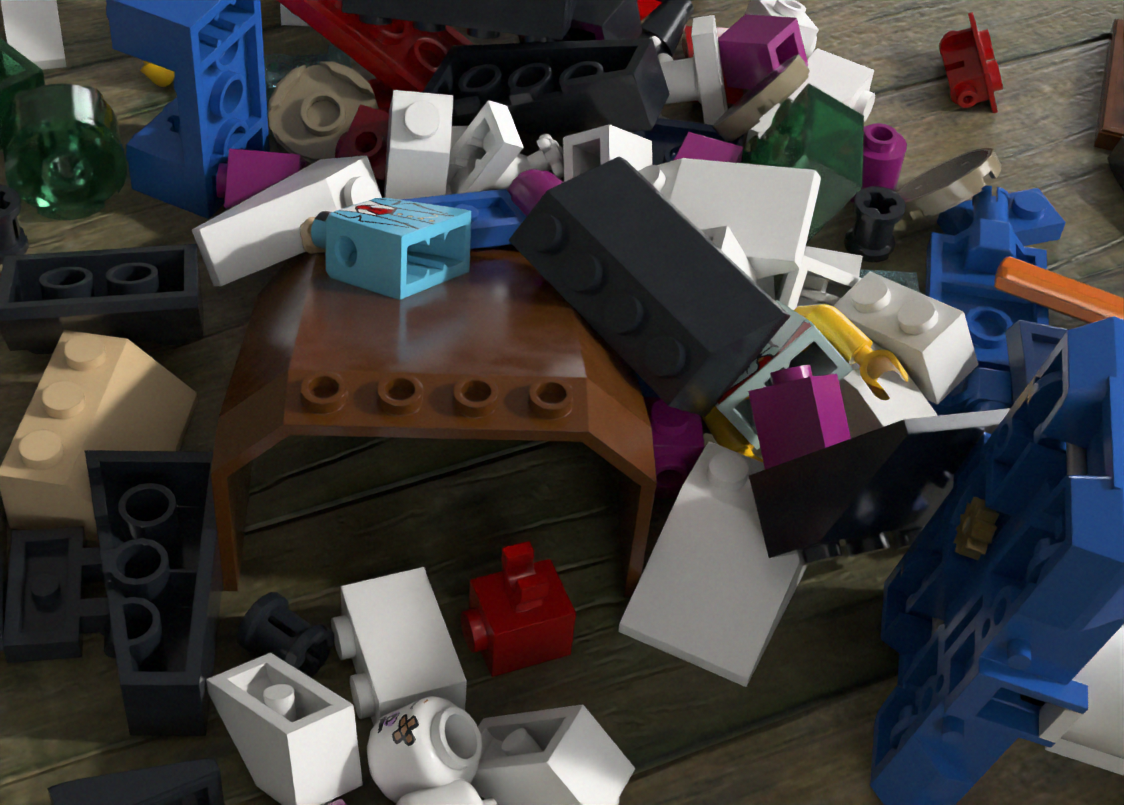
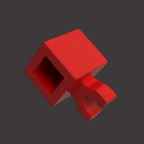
[460,541,576,677]

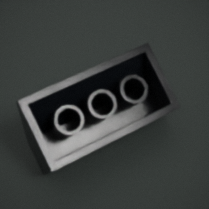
[509,156,790,417]

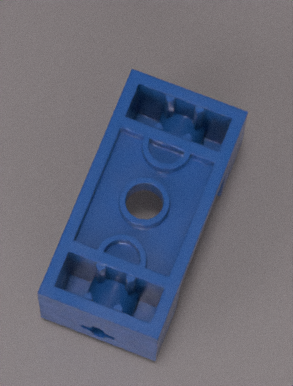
[106,0,270,219]

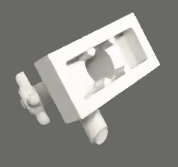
[651,15,728,125]
[445,100,564,195]

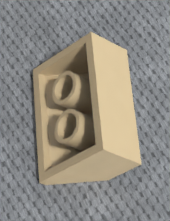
[0,330,198,542]

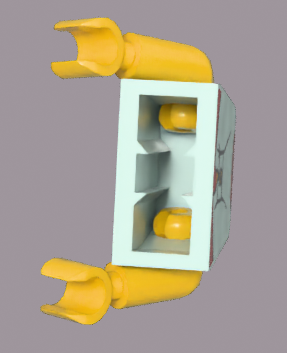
[702,300,908,463]

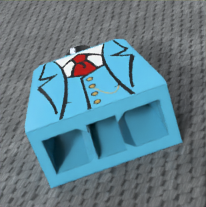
[311,198,471,300]

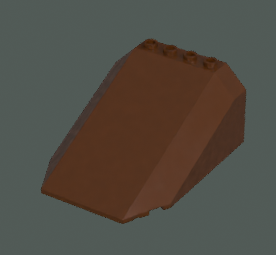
[211,244,657,598]

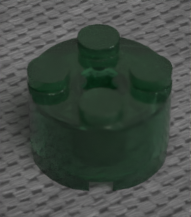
[1,83,127,220]

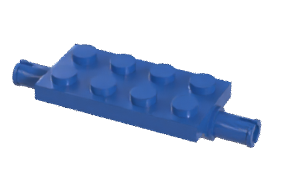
[925,186,1049,416]

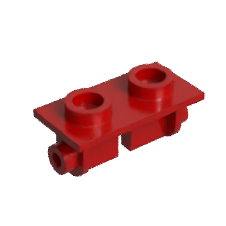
[939,12,1003,113]

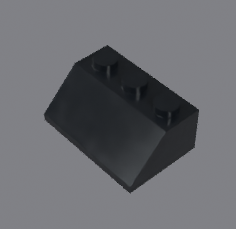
[0,244,204,354]

